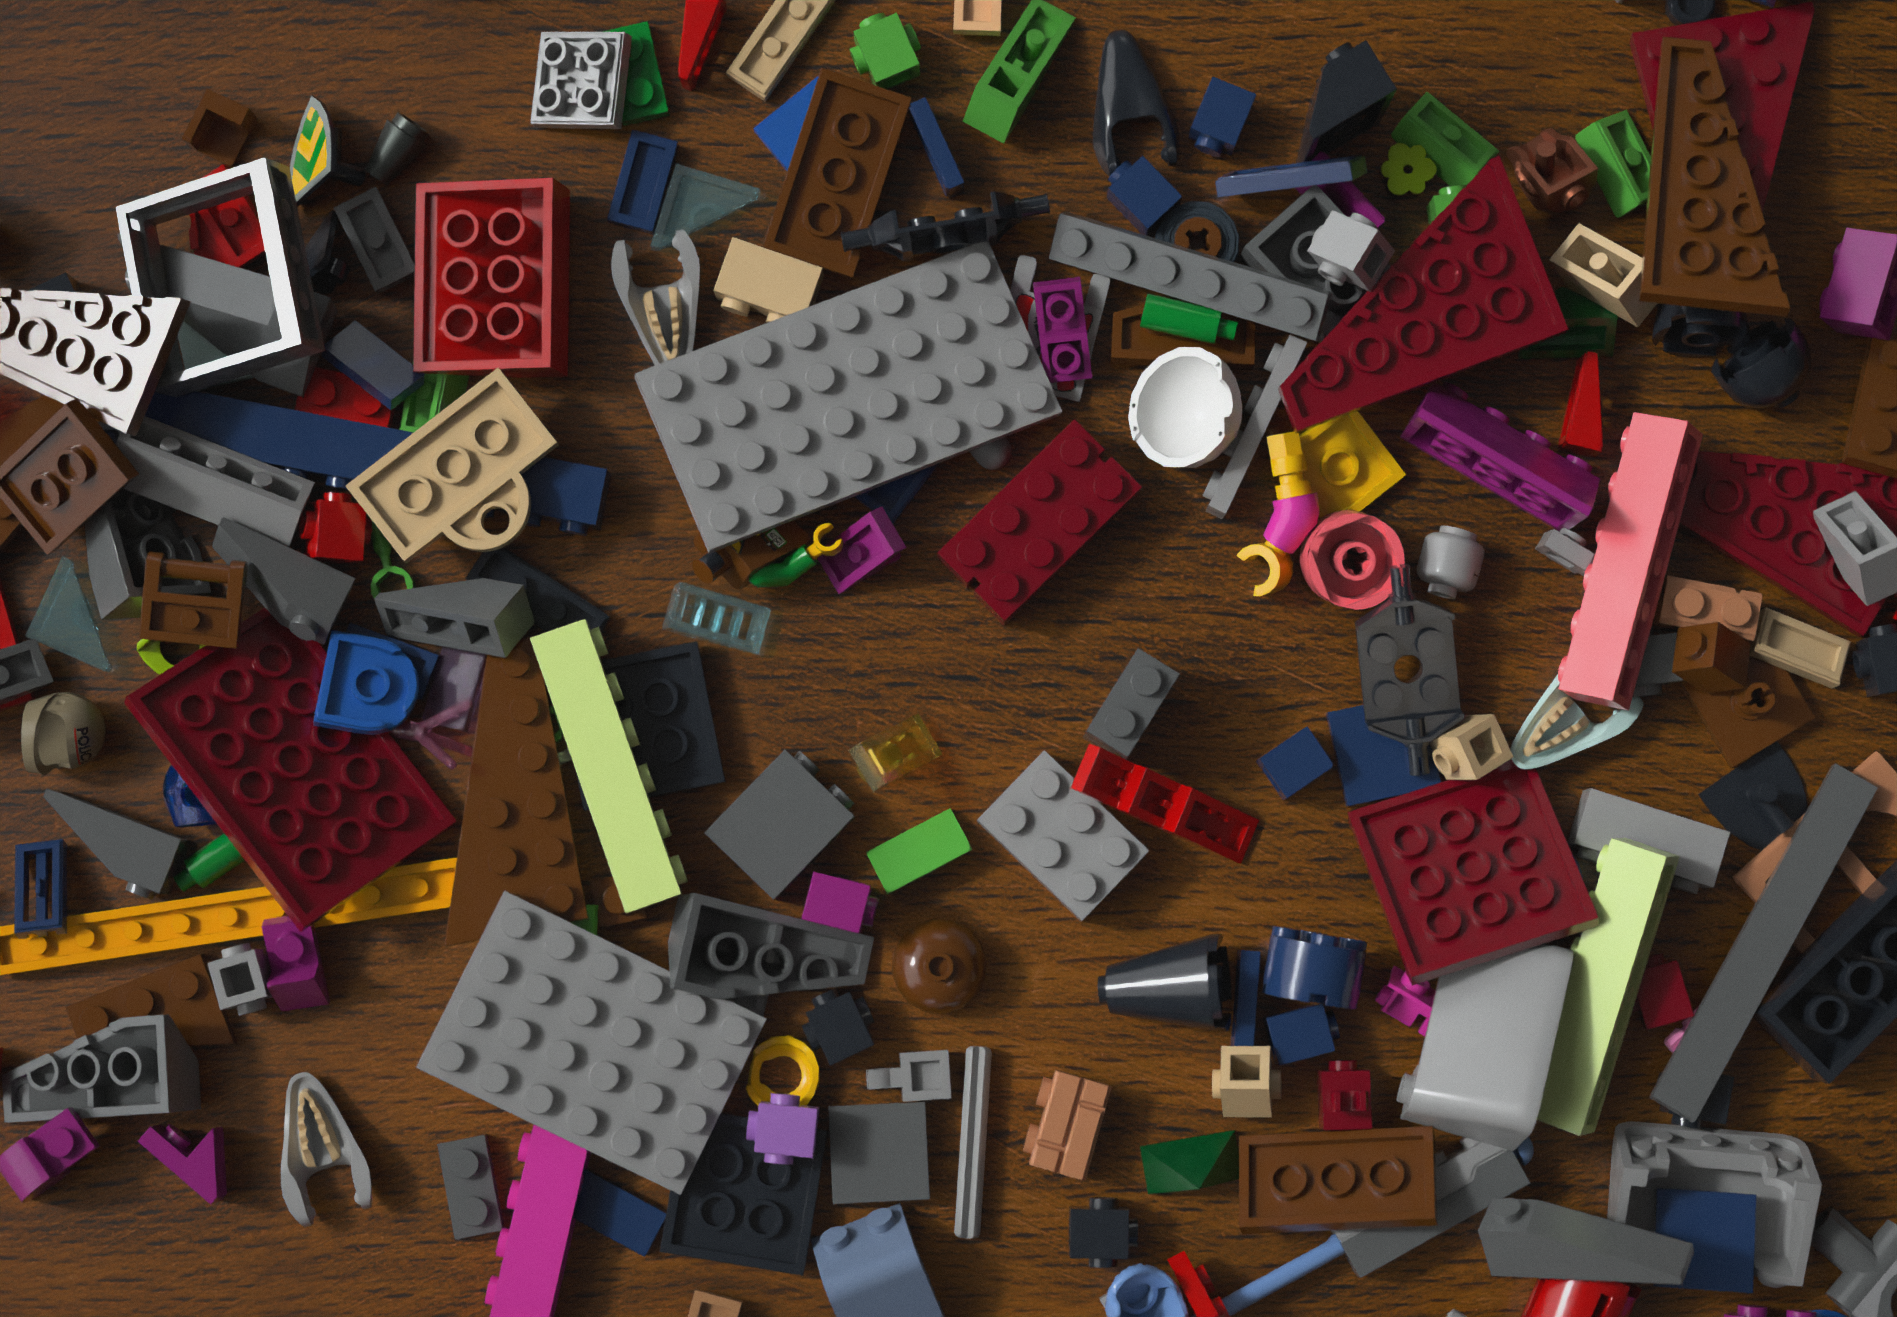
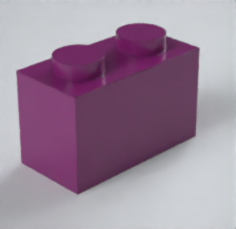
[1819,228,1897,340]
[802,871,879,934]

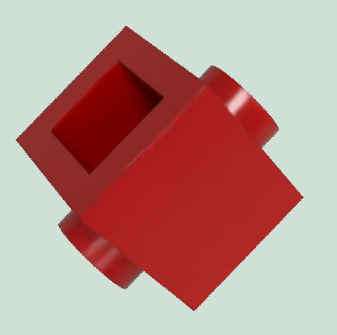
[299,492,372,565]

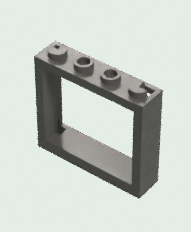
[116,157,325,397]

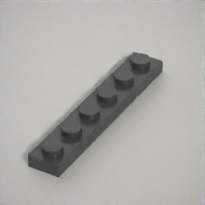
[1049,211,1333,341]

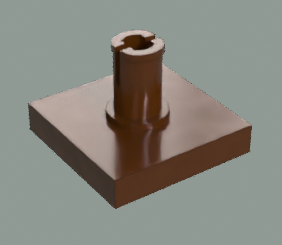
[1680,656,1815,767]

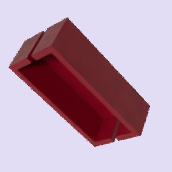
[937,419,1142,626]

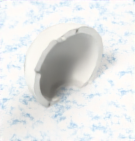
[1128,347,1242,468]

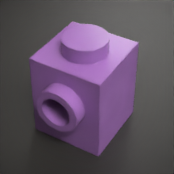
[746,1093,819,1165]

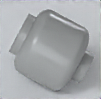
[1416,525,1484,599]

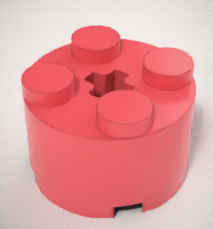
[1300,510,1405,610]

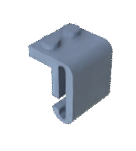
[810,1203,945,1317]

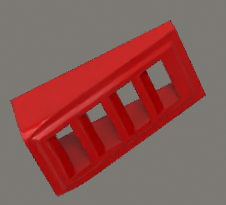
[678,0,727,91]
[1558,351,1603,458]

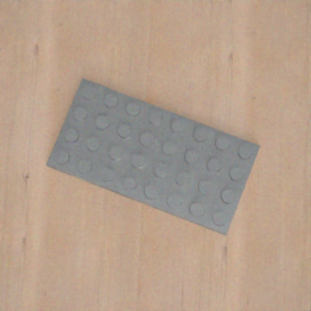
[634,242,1062,553]

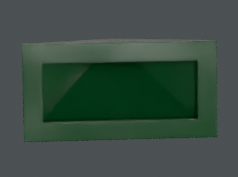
[1517,286,1618,359]
[1140,1130,1239,1194]

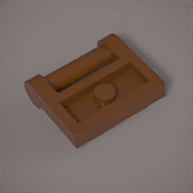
[139,552,248,648]

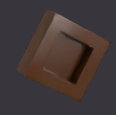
[590,876,649,929]

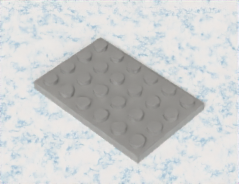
[416,891,766,1195]

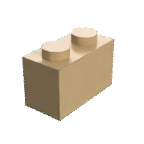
[1549,223,1657,327]
[713,237,824,323]

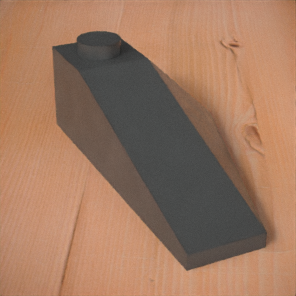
[160,244,338,398]
[85,421,212,620]
[668,893,874,999]
[2,1014,201,1123]
[1478,1198,1694,1285]

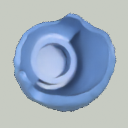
[1105,1263,1188,1317]

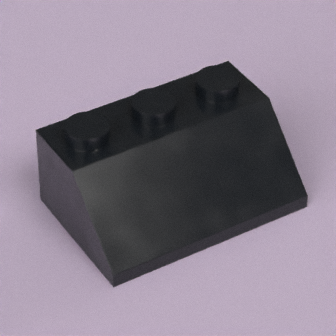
[1295,40,1397,163]

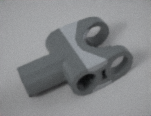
[1811,1206,1897,1317]

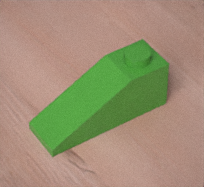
[963,0,1076,143]

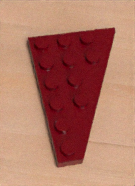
[1629,2,1815,213]
[1278,156,1569,434]
[1679,449,1897,637]

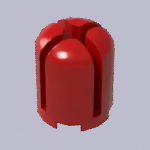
[1521,1278,1642,1317]

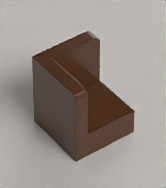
[182,88,258,168]

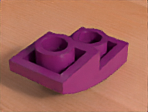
[1033,277,1092,383]

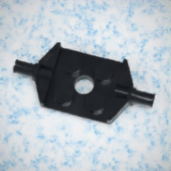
[840,191,1050,261]
[1355,564,1465,776]

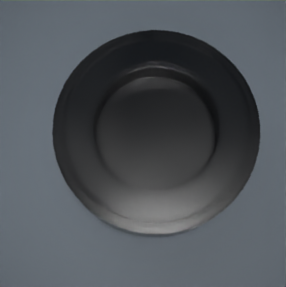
[1665,0,1715,25]

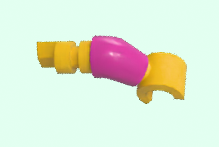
[1236,431,1319,596]

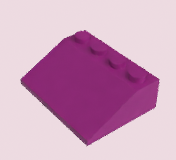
[1399,382,1600,531]

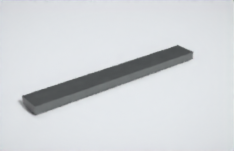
[1649,763,1878,1123]

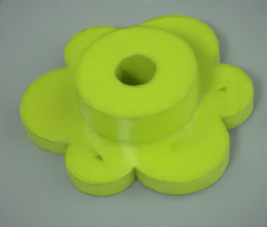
[1381,143,1436,196]

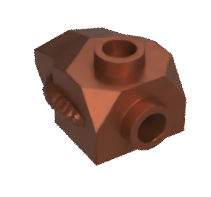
[1506,128,1598,214]

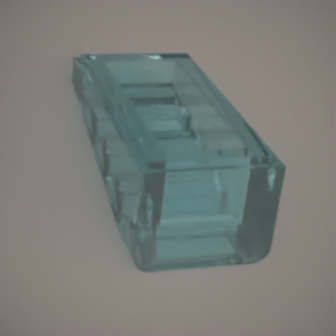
[662,582,771,655]

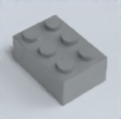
[977,750,1149,921]

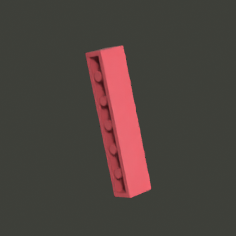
[1558,412,1703,711]

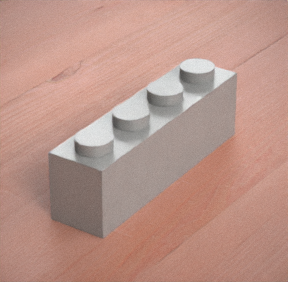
[116,416,315,547]

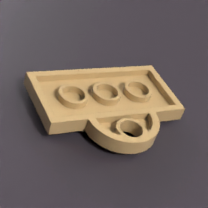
[346,368,559,563]

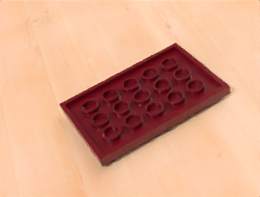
[124,608,456,932]

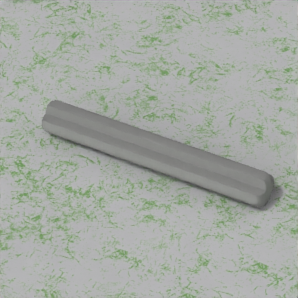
[954,1046,992,1239]

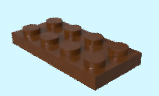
[763,68,912,279]
[1239,1126,1437,1234]

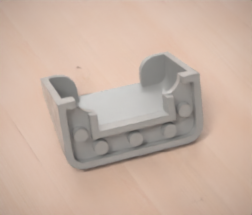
[1397,944,1573,1151]
[1607,1121,1822,1288]

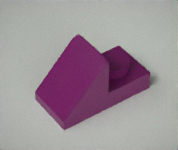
[817,507,907,594]
[261,916,330,1011]
[138,1124,227,1205]

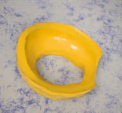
[746,1035,820,1107]

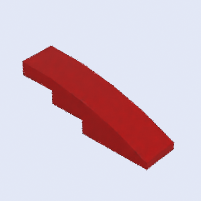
[1071,744,1259,864]

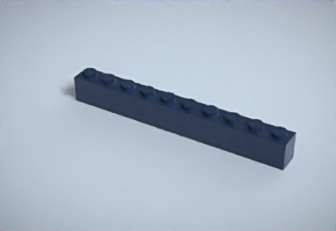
[145,391,612,536]

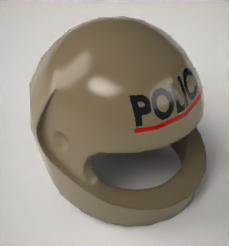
[21,692,106,775]

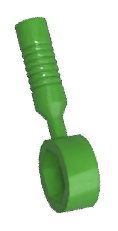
[366,513,416,599]

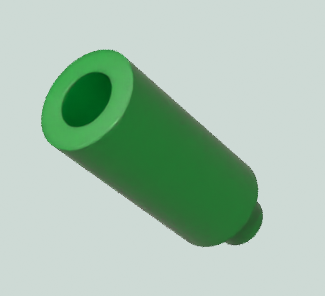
[1140,294,1238,344]
[173,833,245,892]

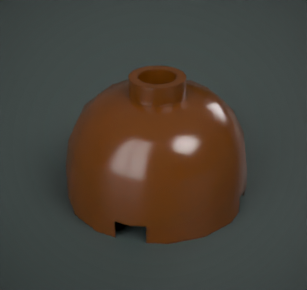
[891,918,987,1014]

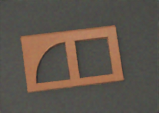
[1732,751,1897,955]

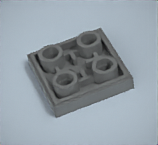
[828,1101,930,1204]

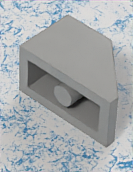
[1813,491,1897,606]

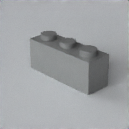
[1567,788,1730,894]

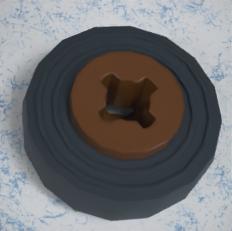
[1155,201,1240,262]

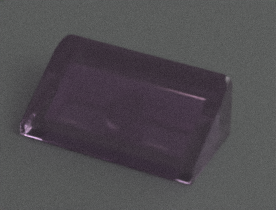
[422,646,487,733]

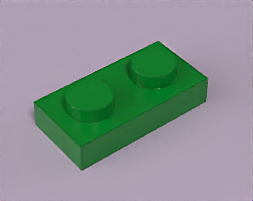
[602,21,670,126]

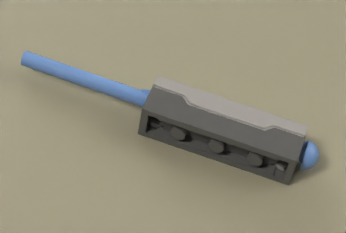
[1190,1137,1534,1317]

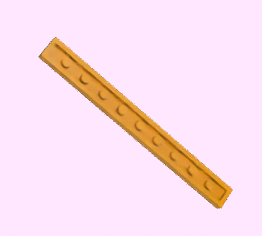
[0,858,457,976]

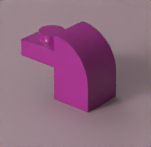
[0,1107,100,1203]

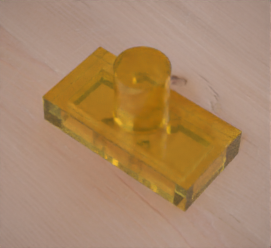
[848,714,942,792]

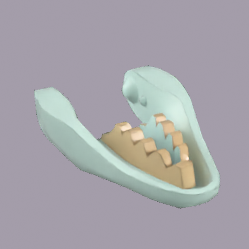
[1510,674,1644,770]

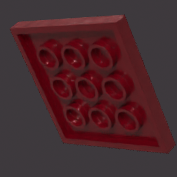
[1347,760,1599,985]

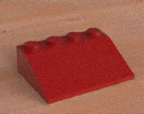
[413,178,570,378]

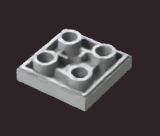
[530,32,632,129]

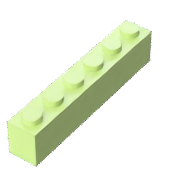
[530,619,688,913]
[1537,838,1680,1136]

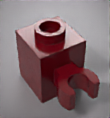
[1632,952,1694,1029]
[1317,1060,1372,1130]

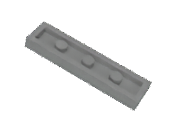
[1202,334,1307,519]

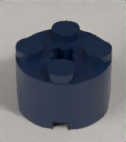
[1262,926,1367,1009]

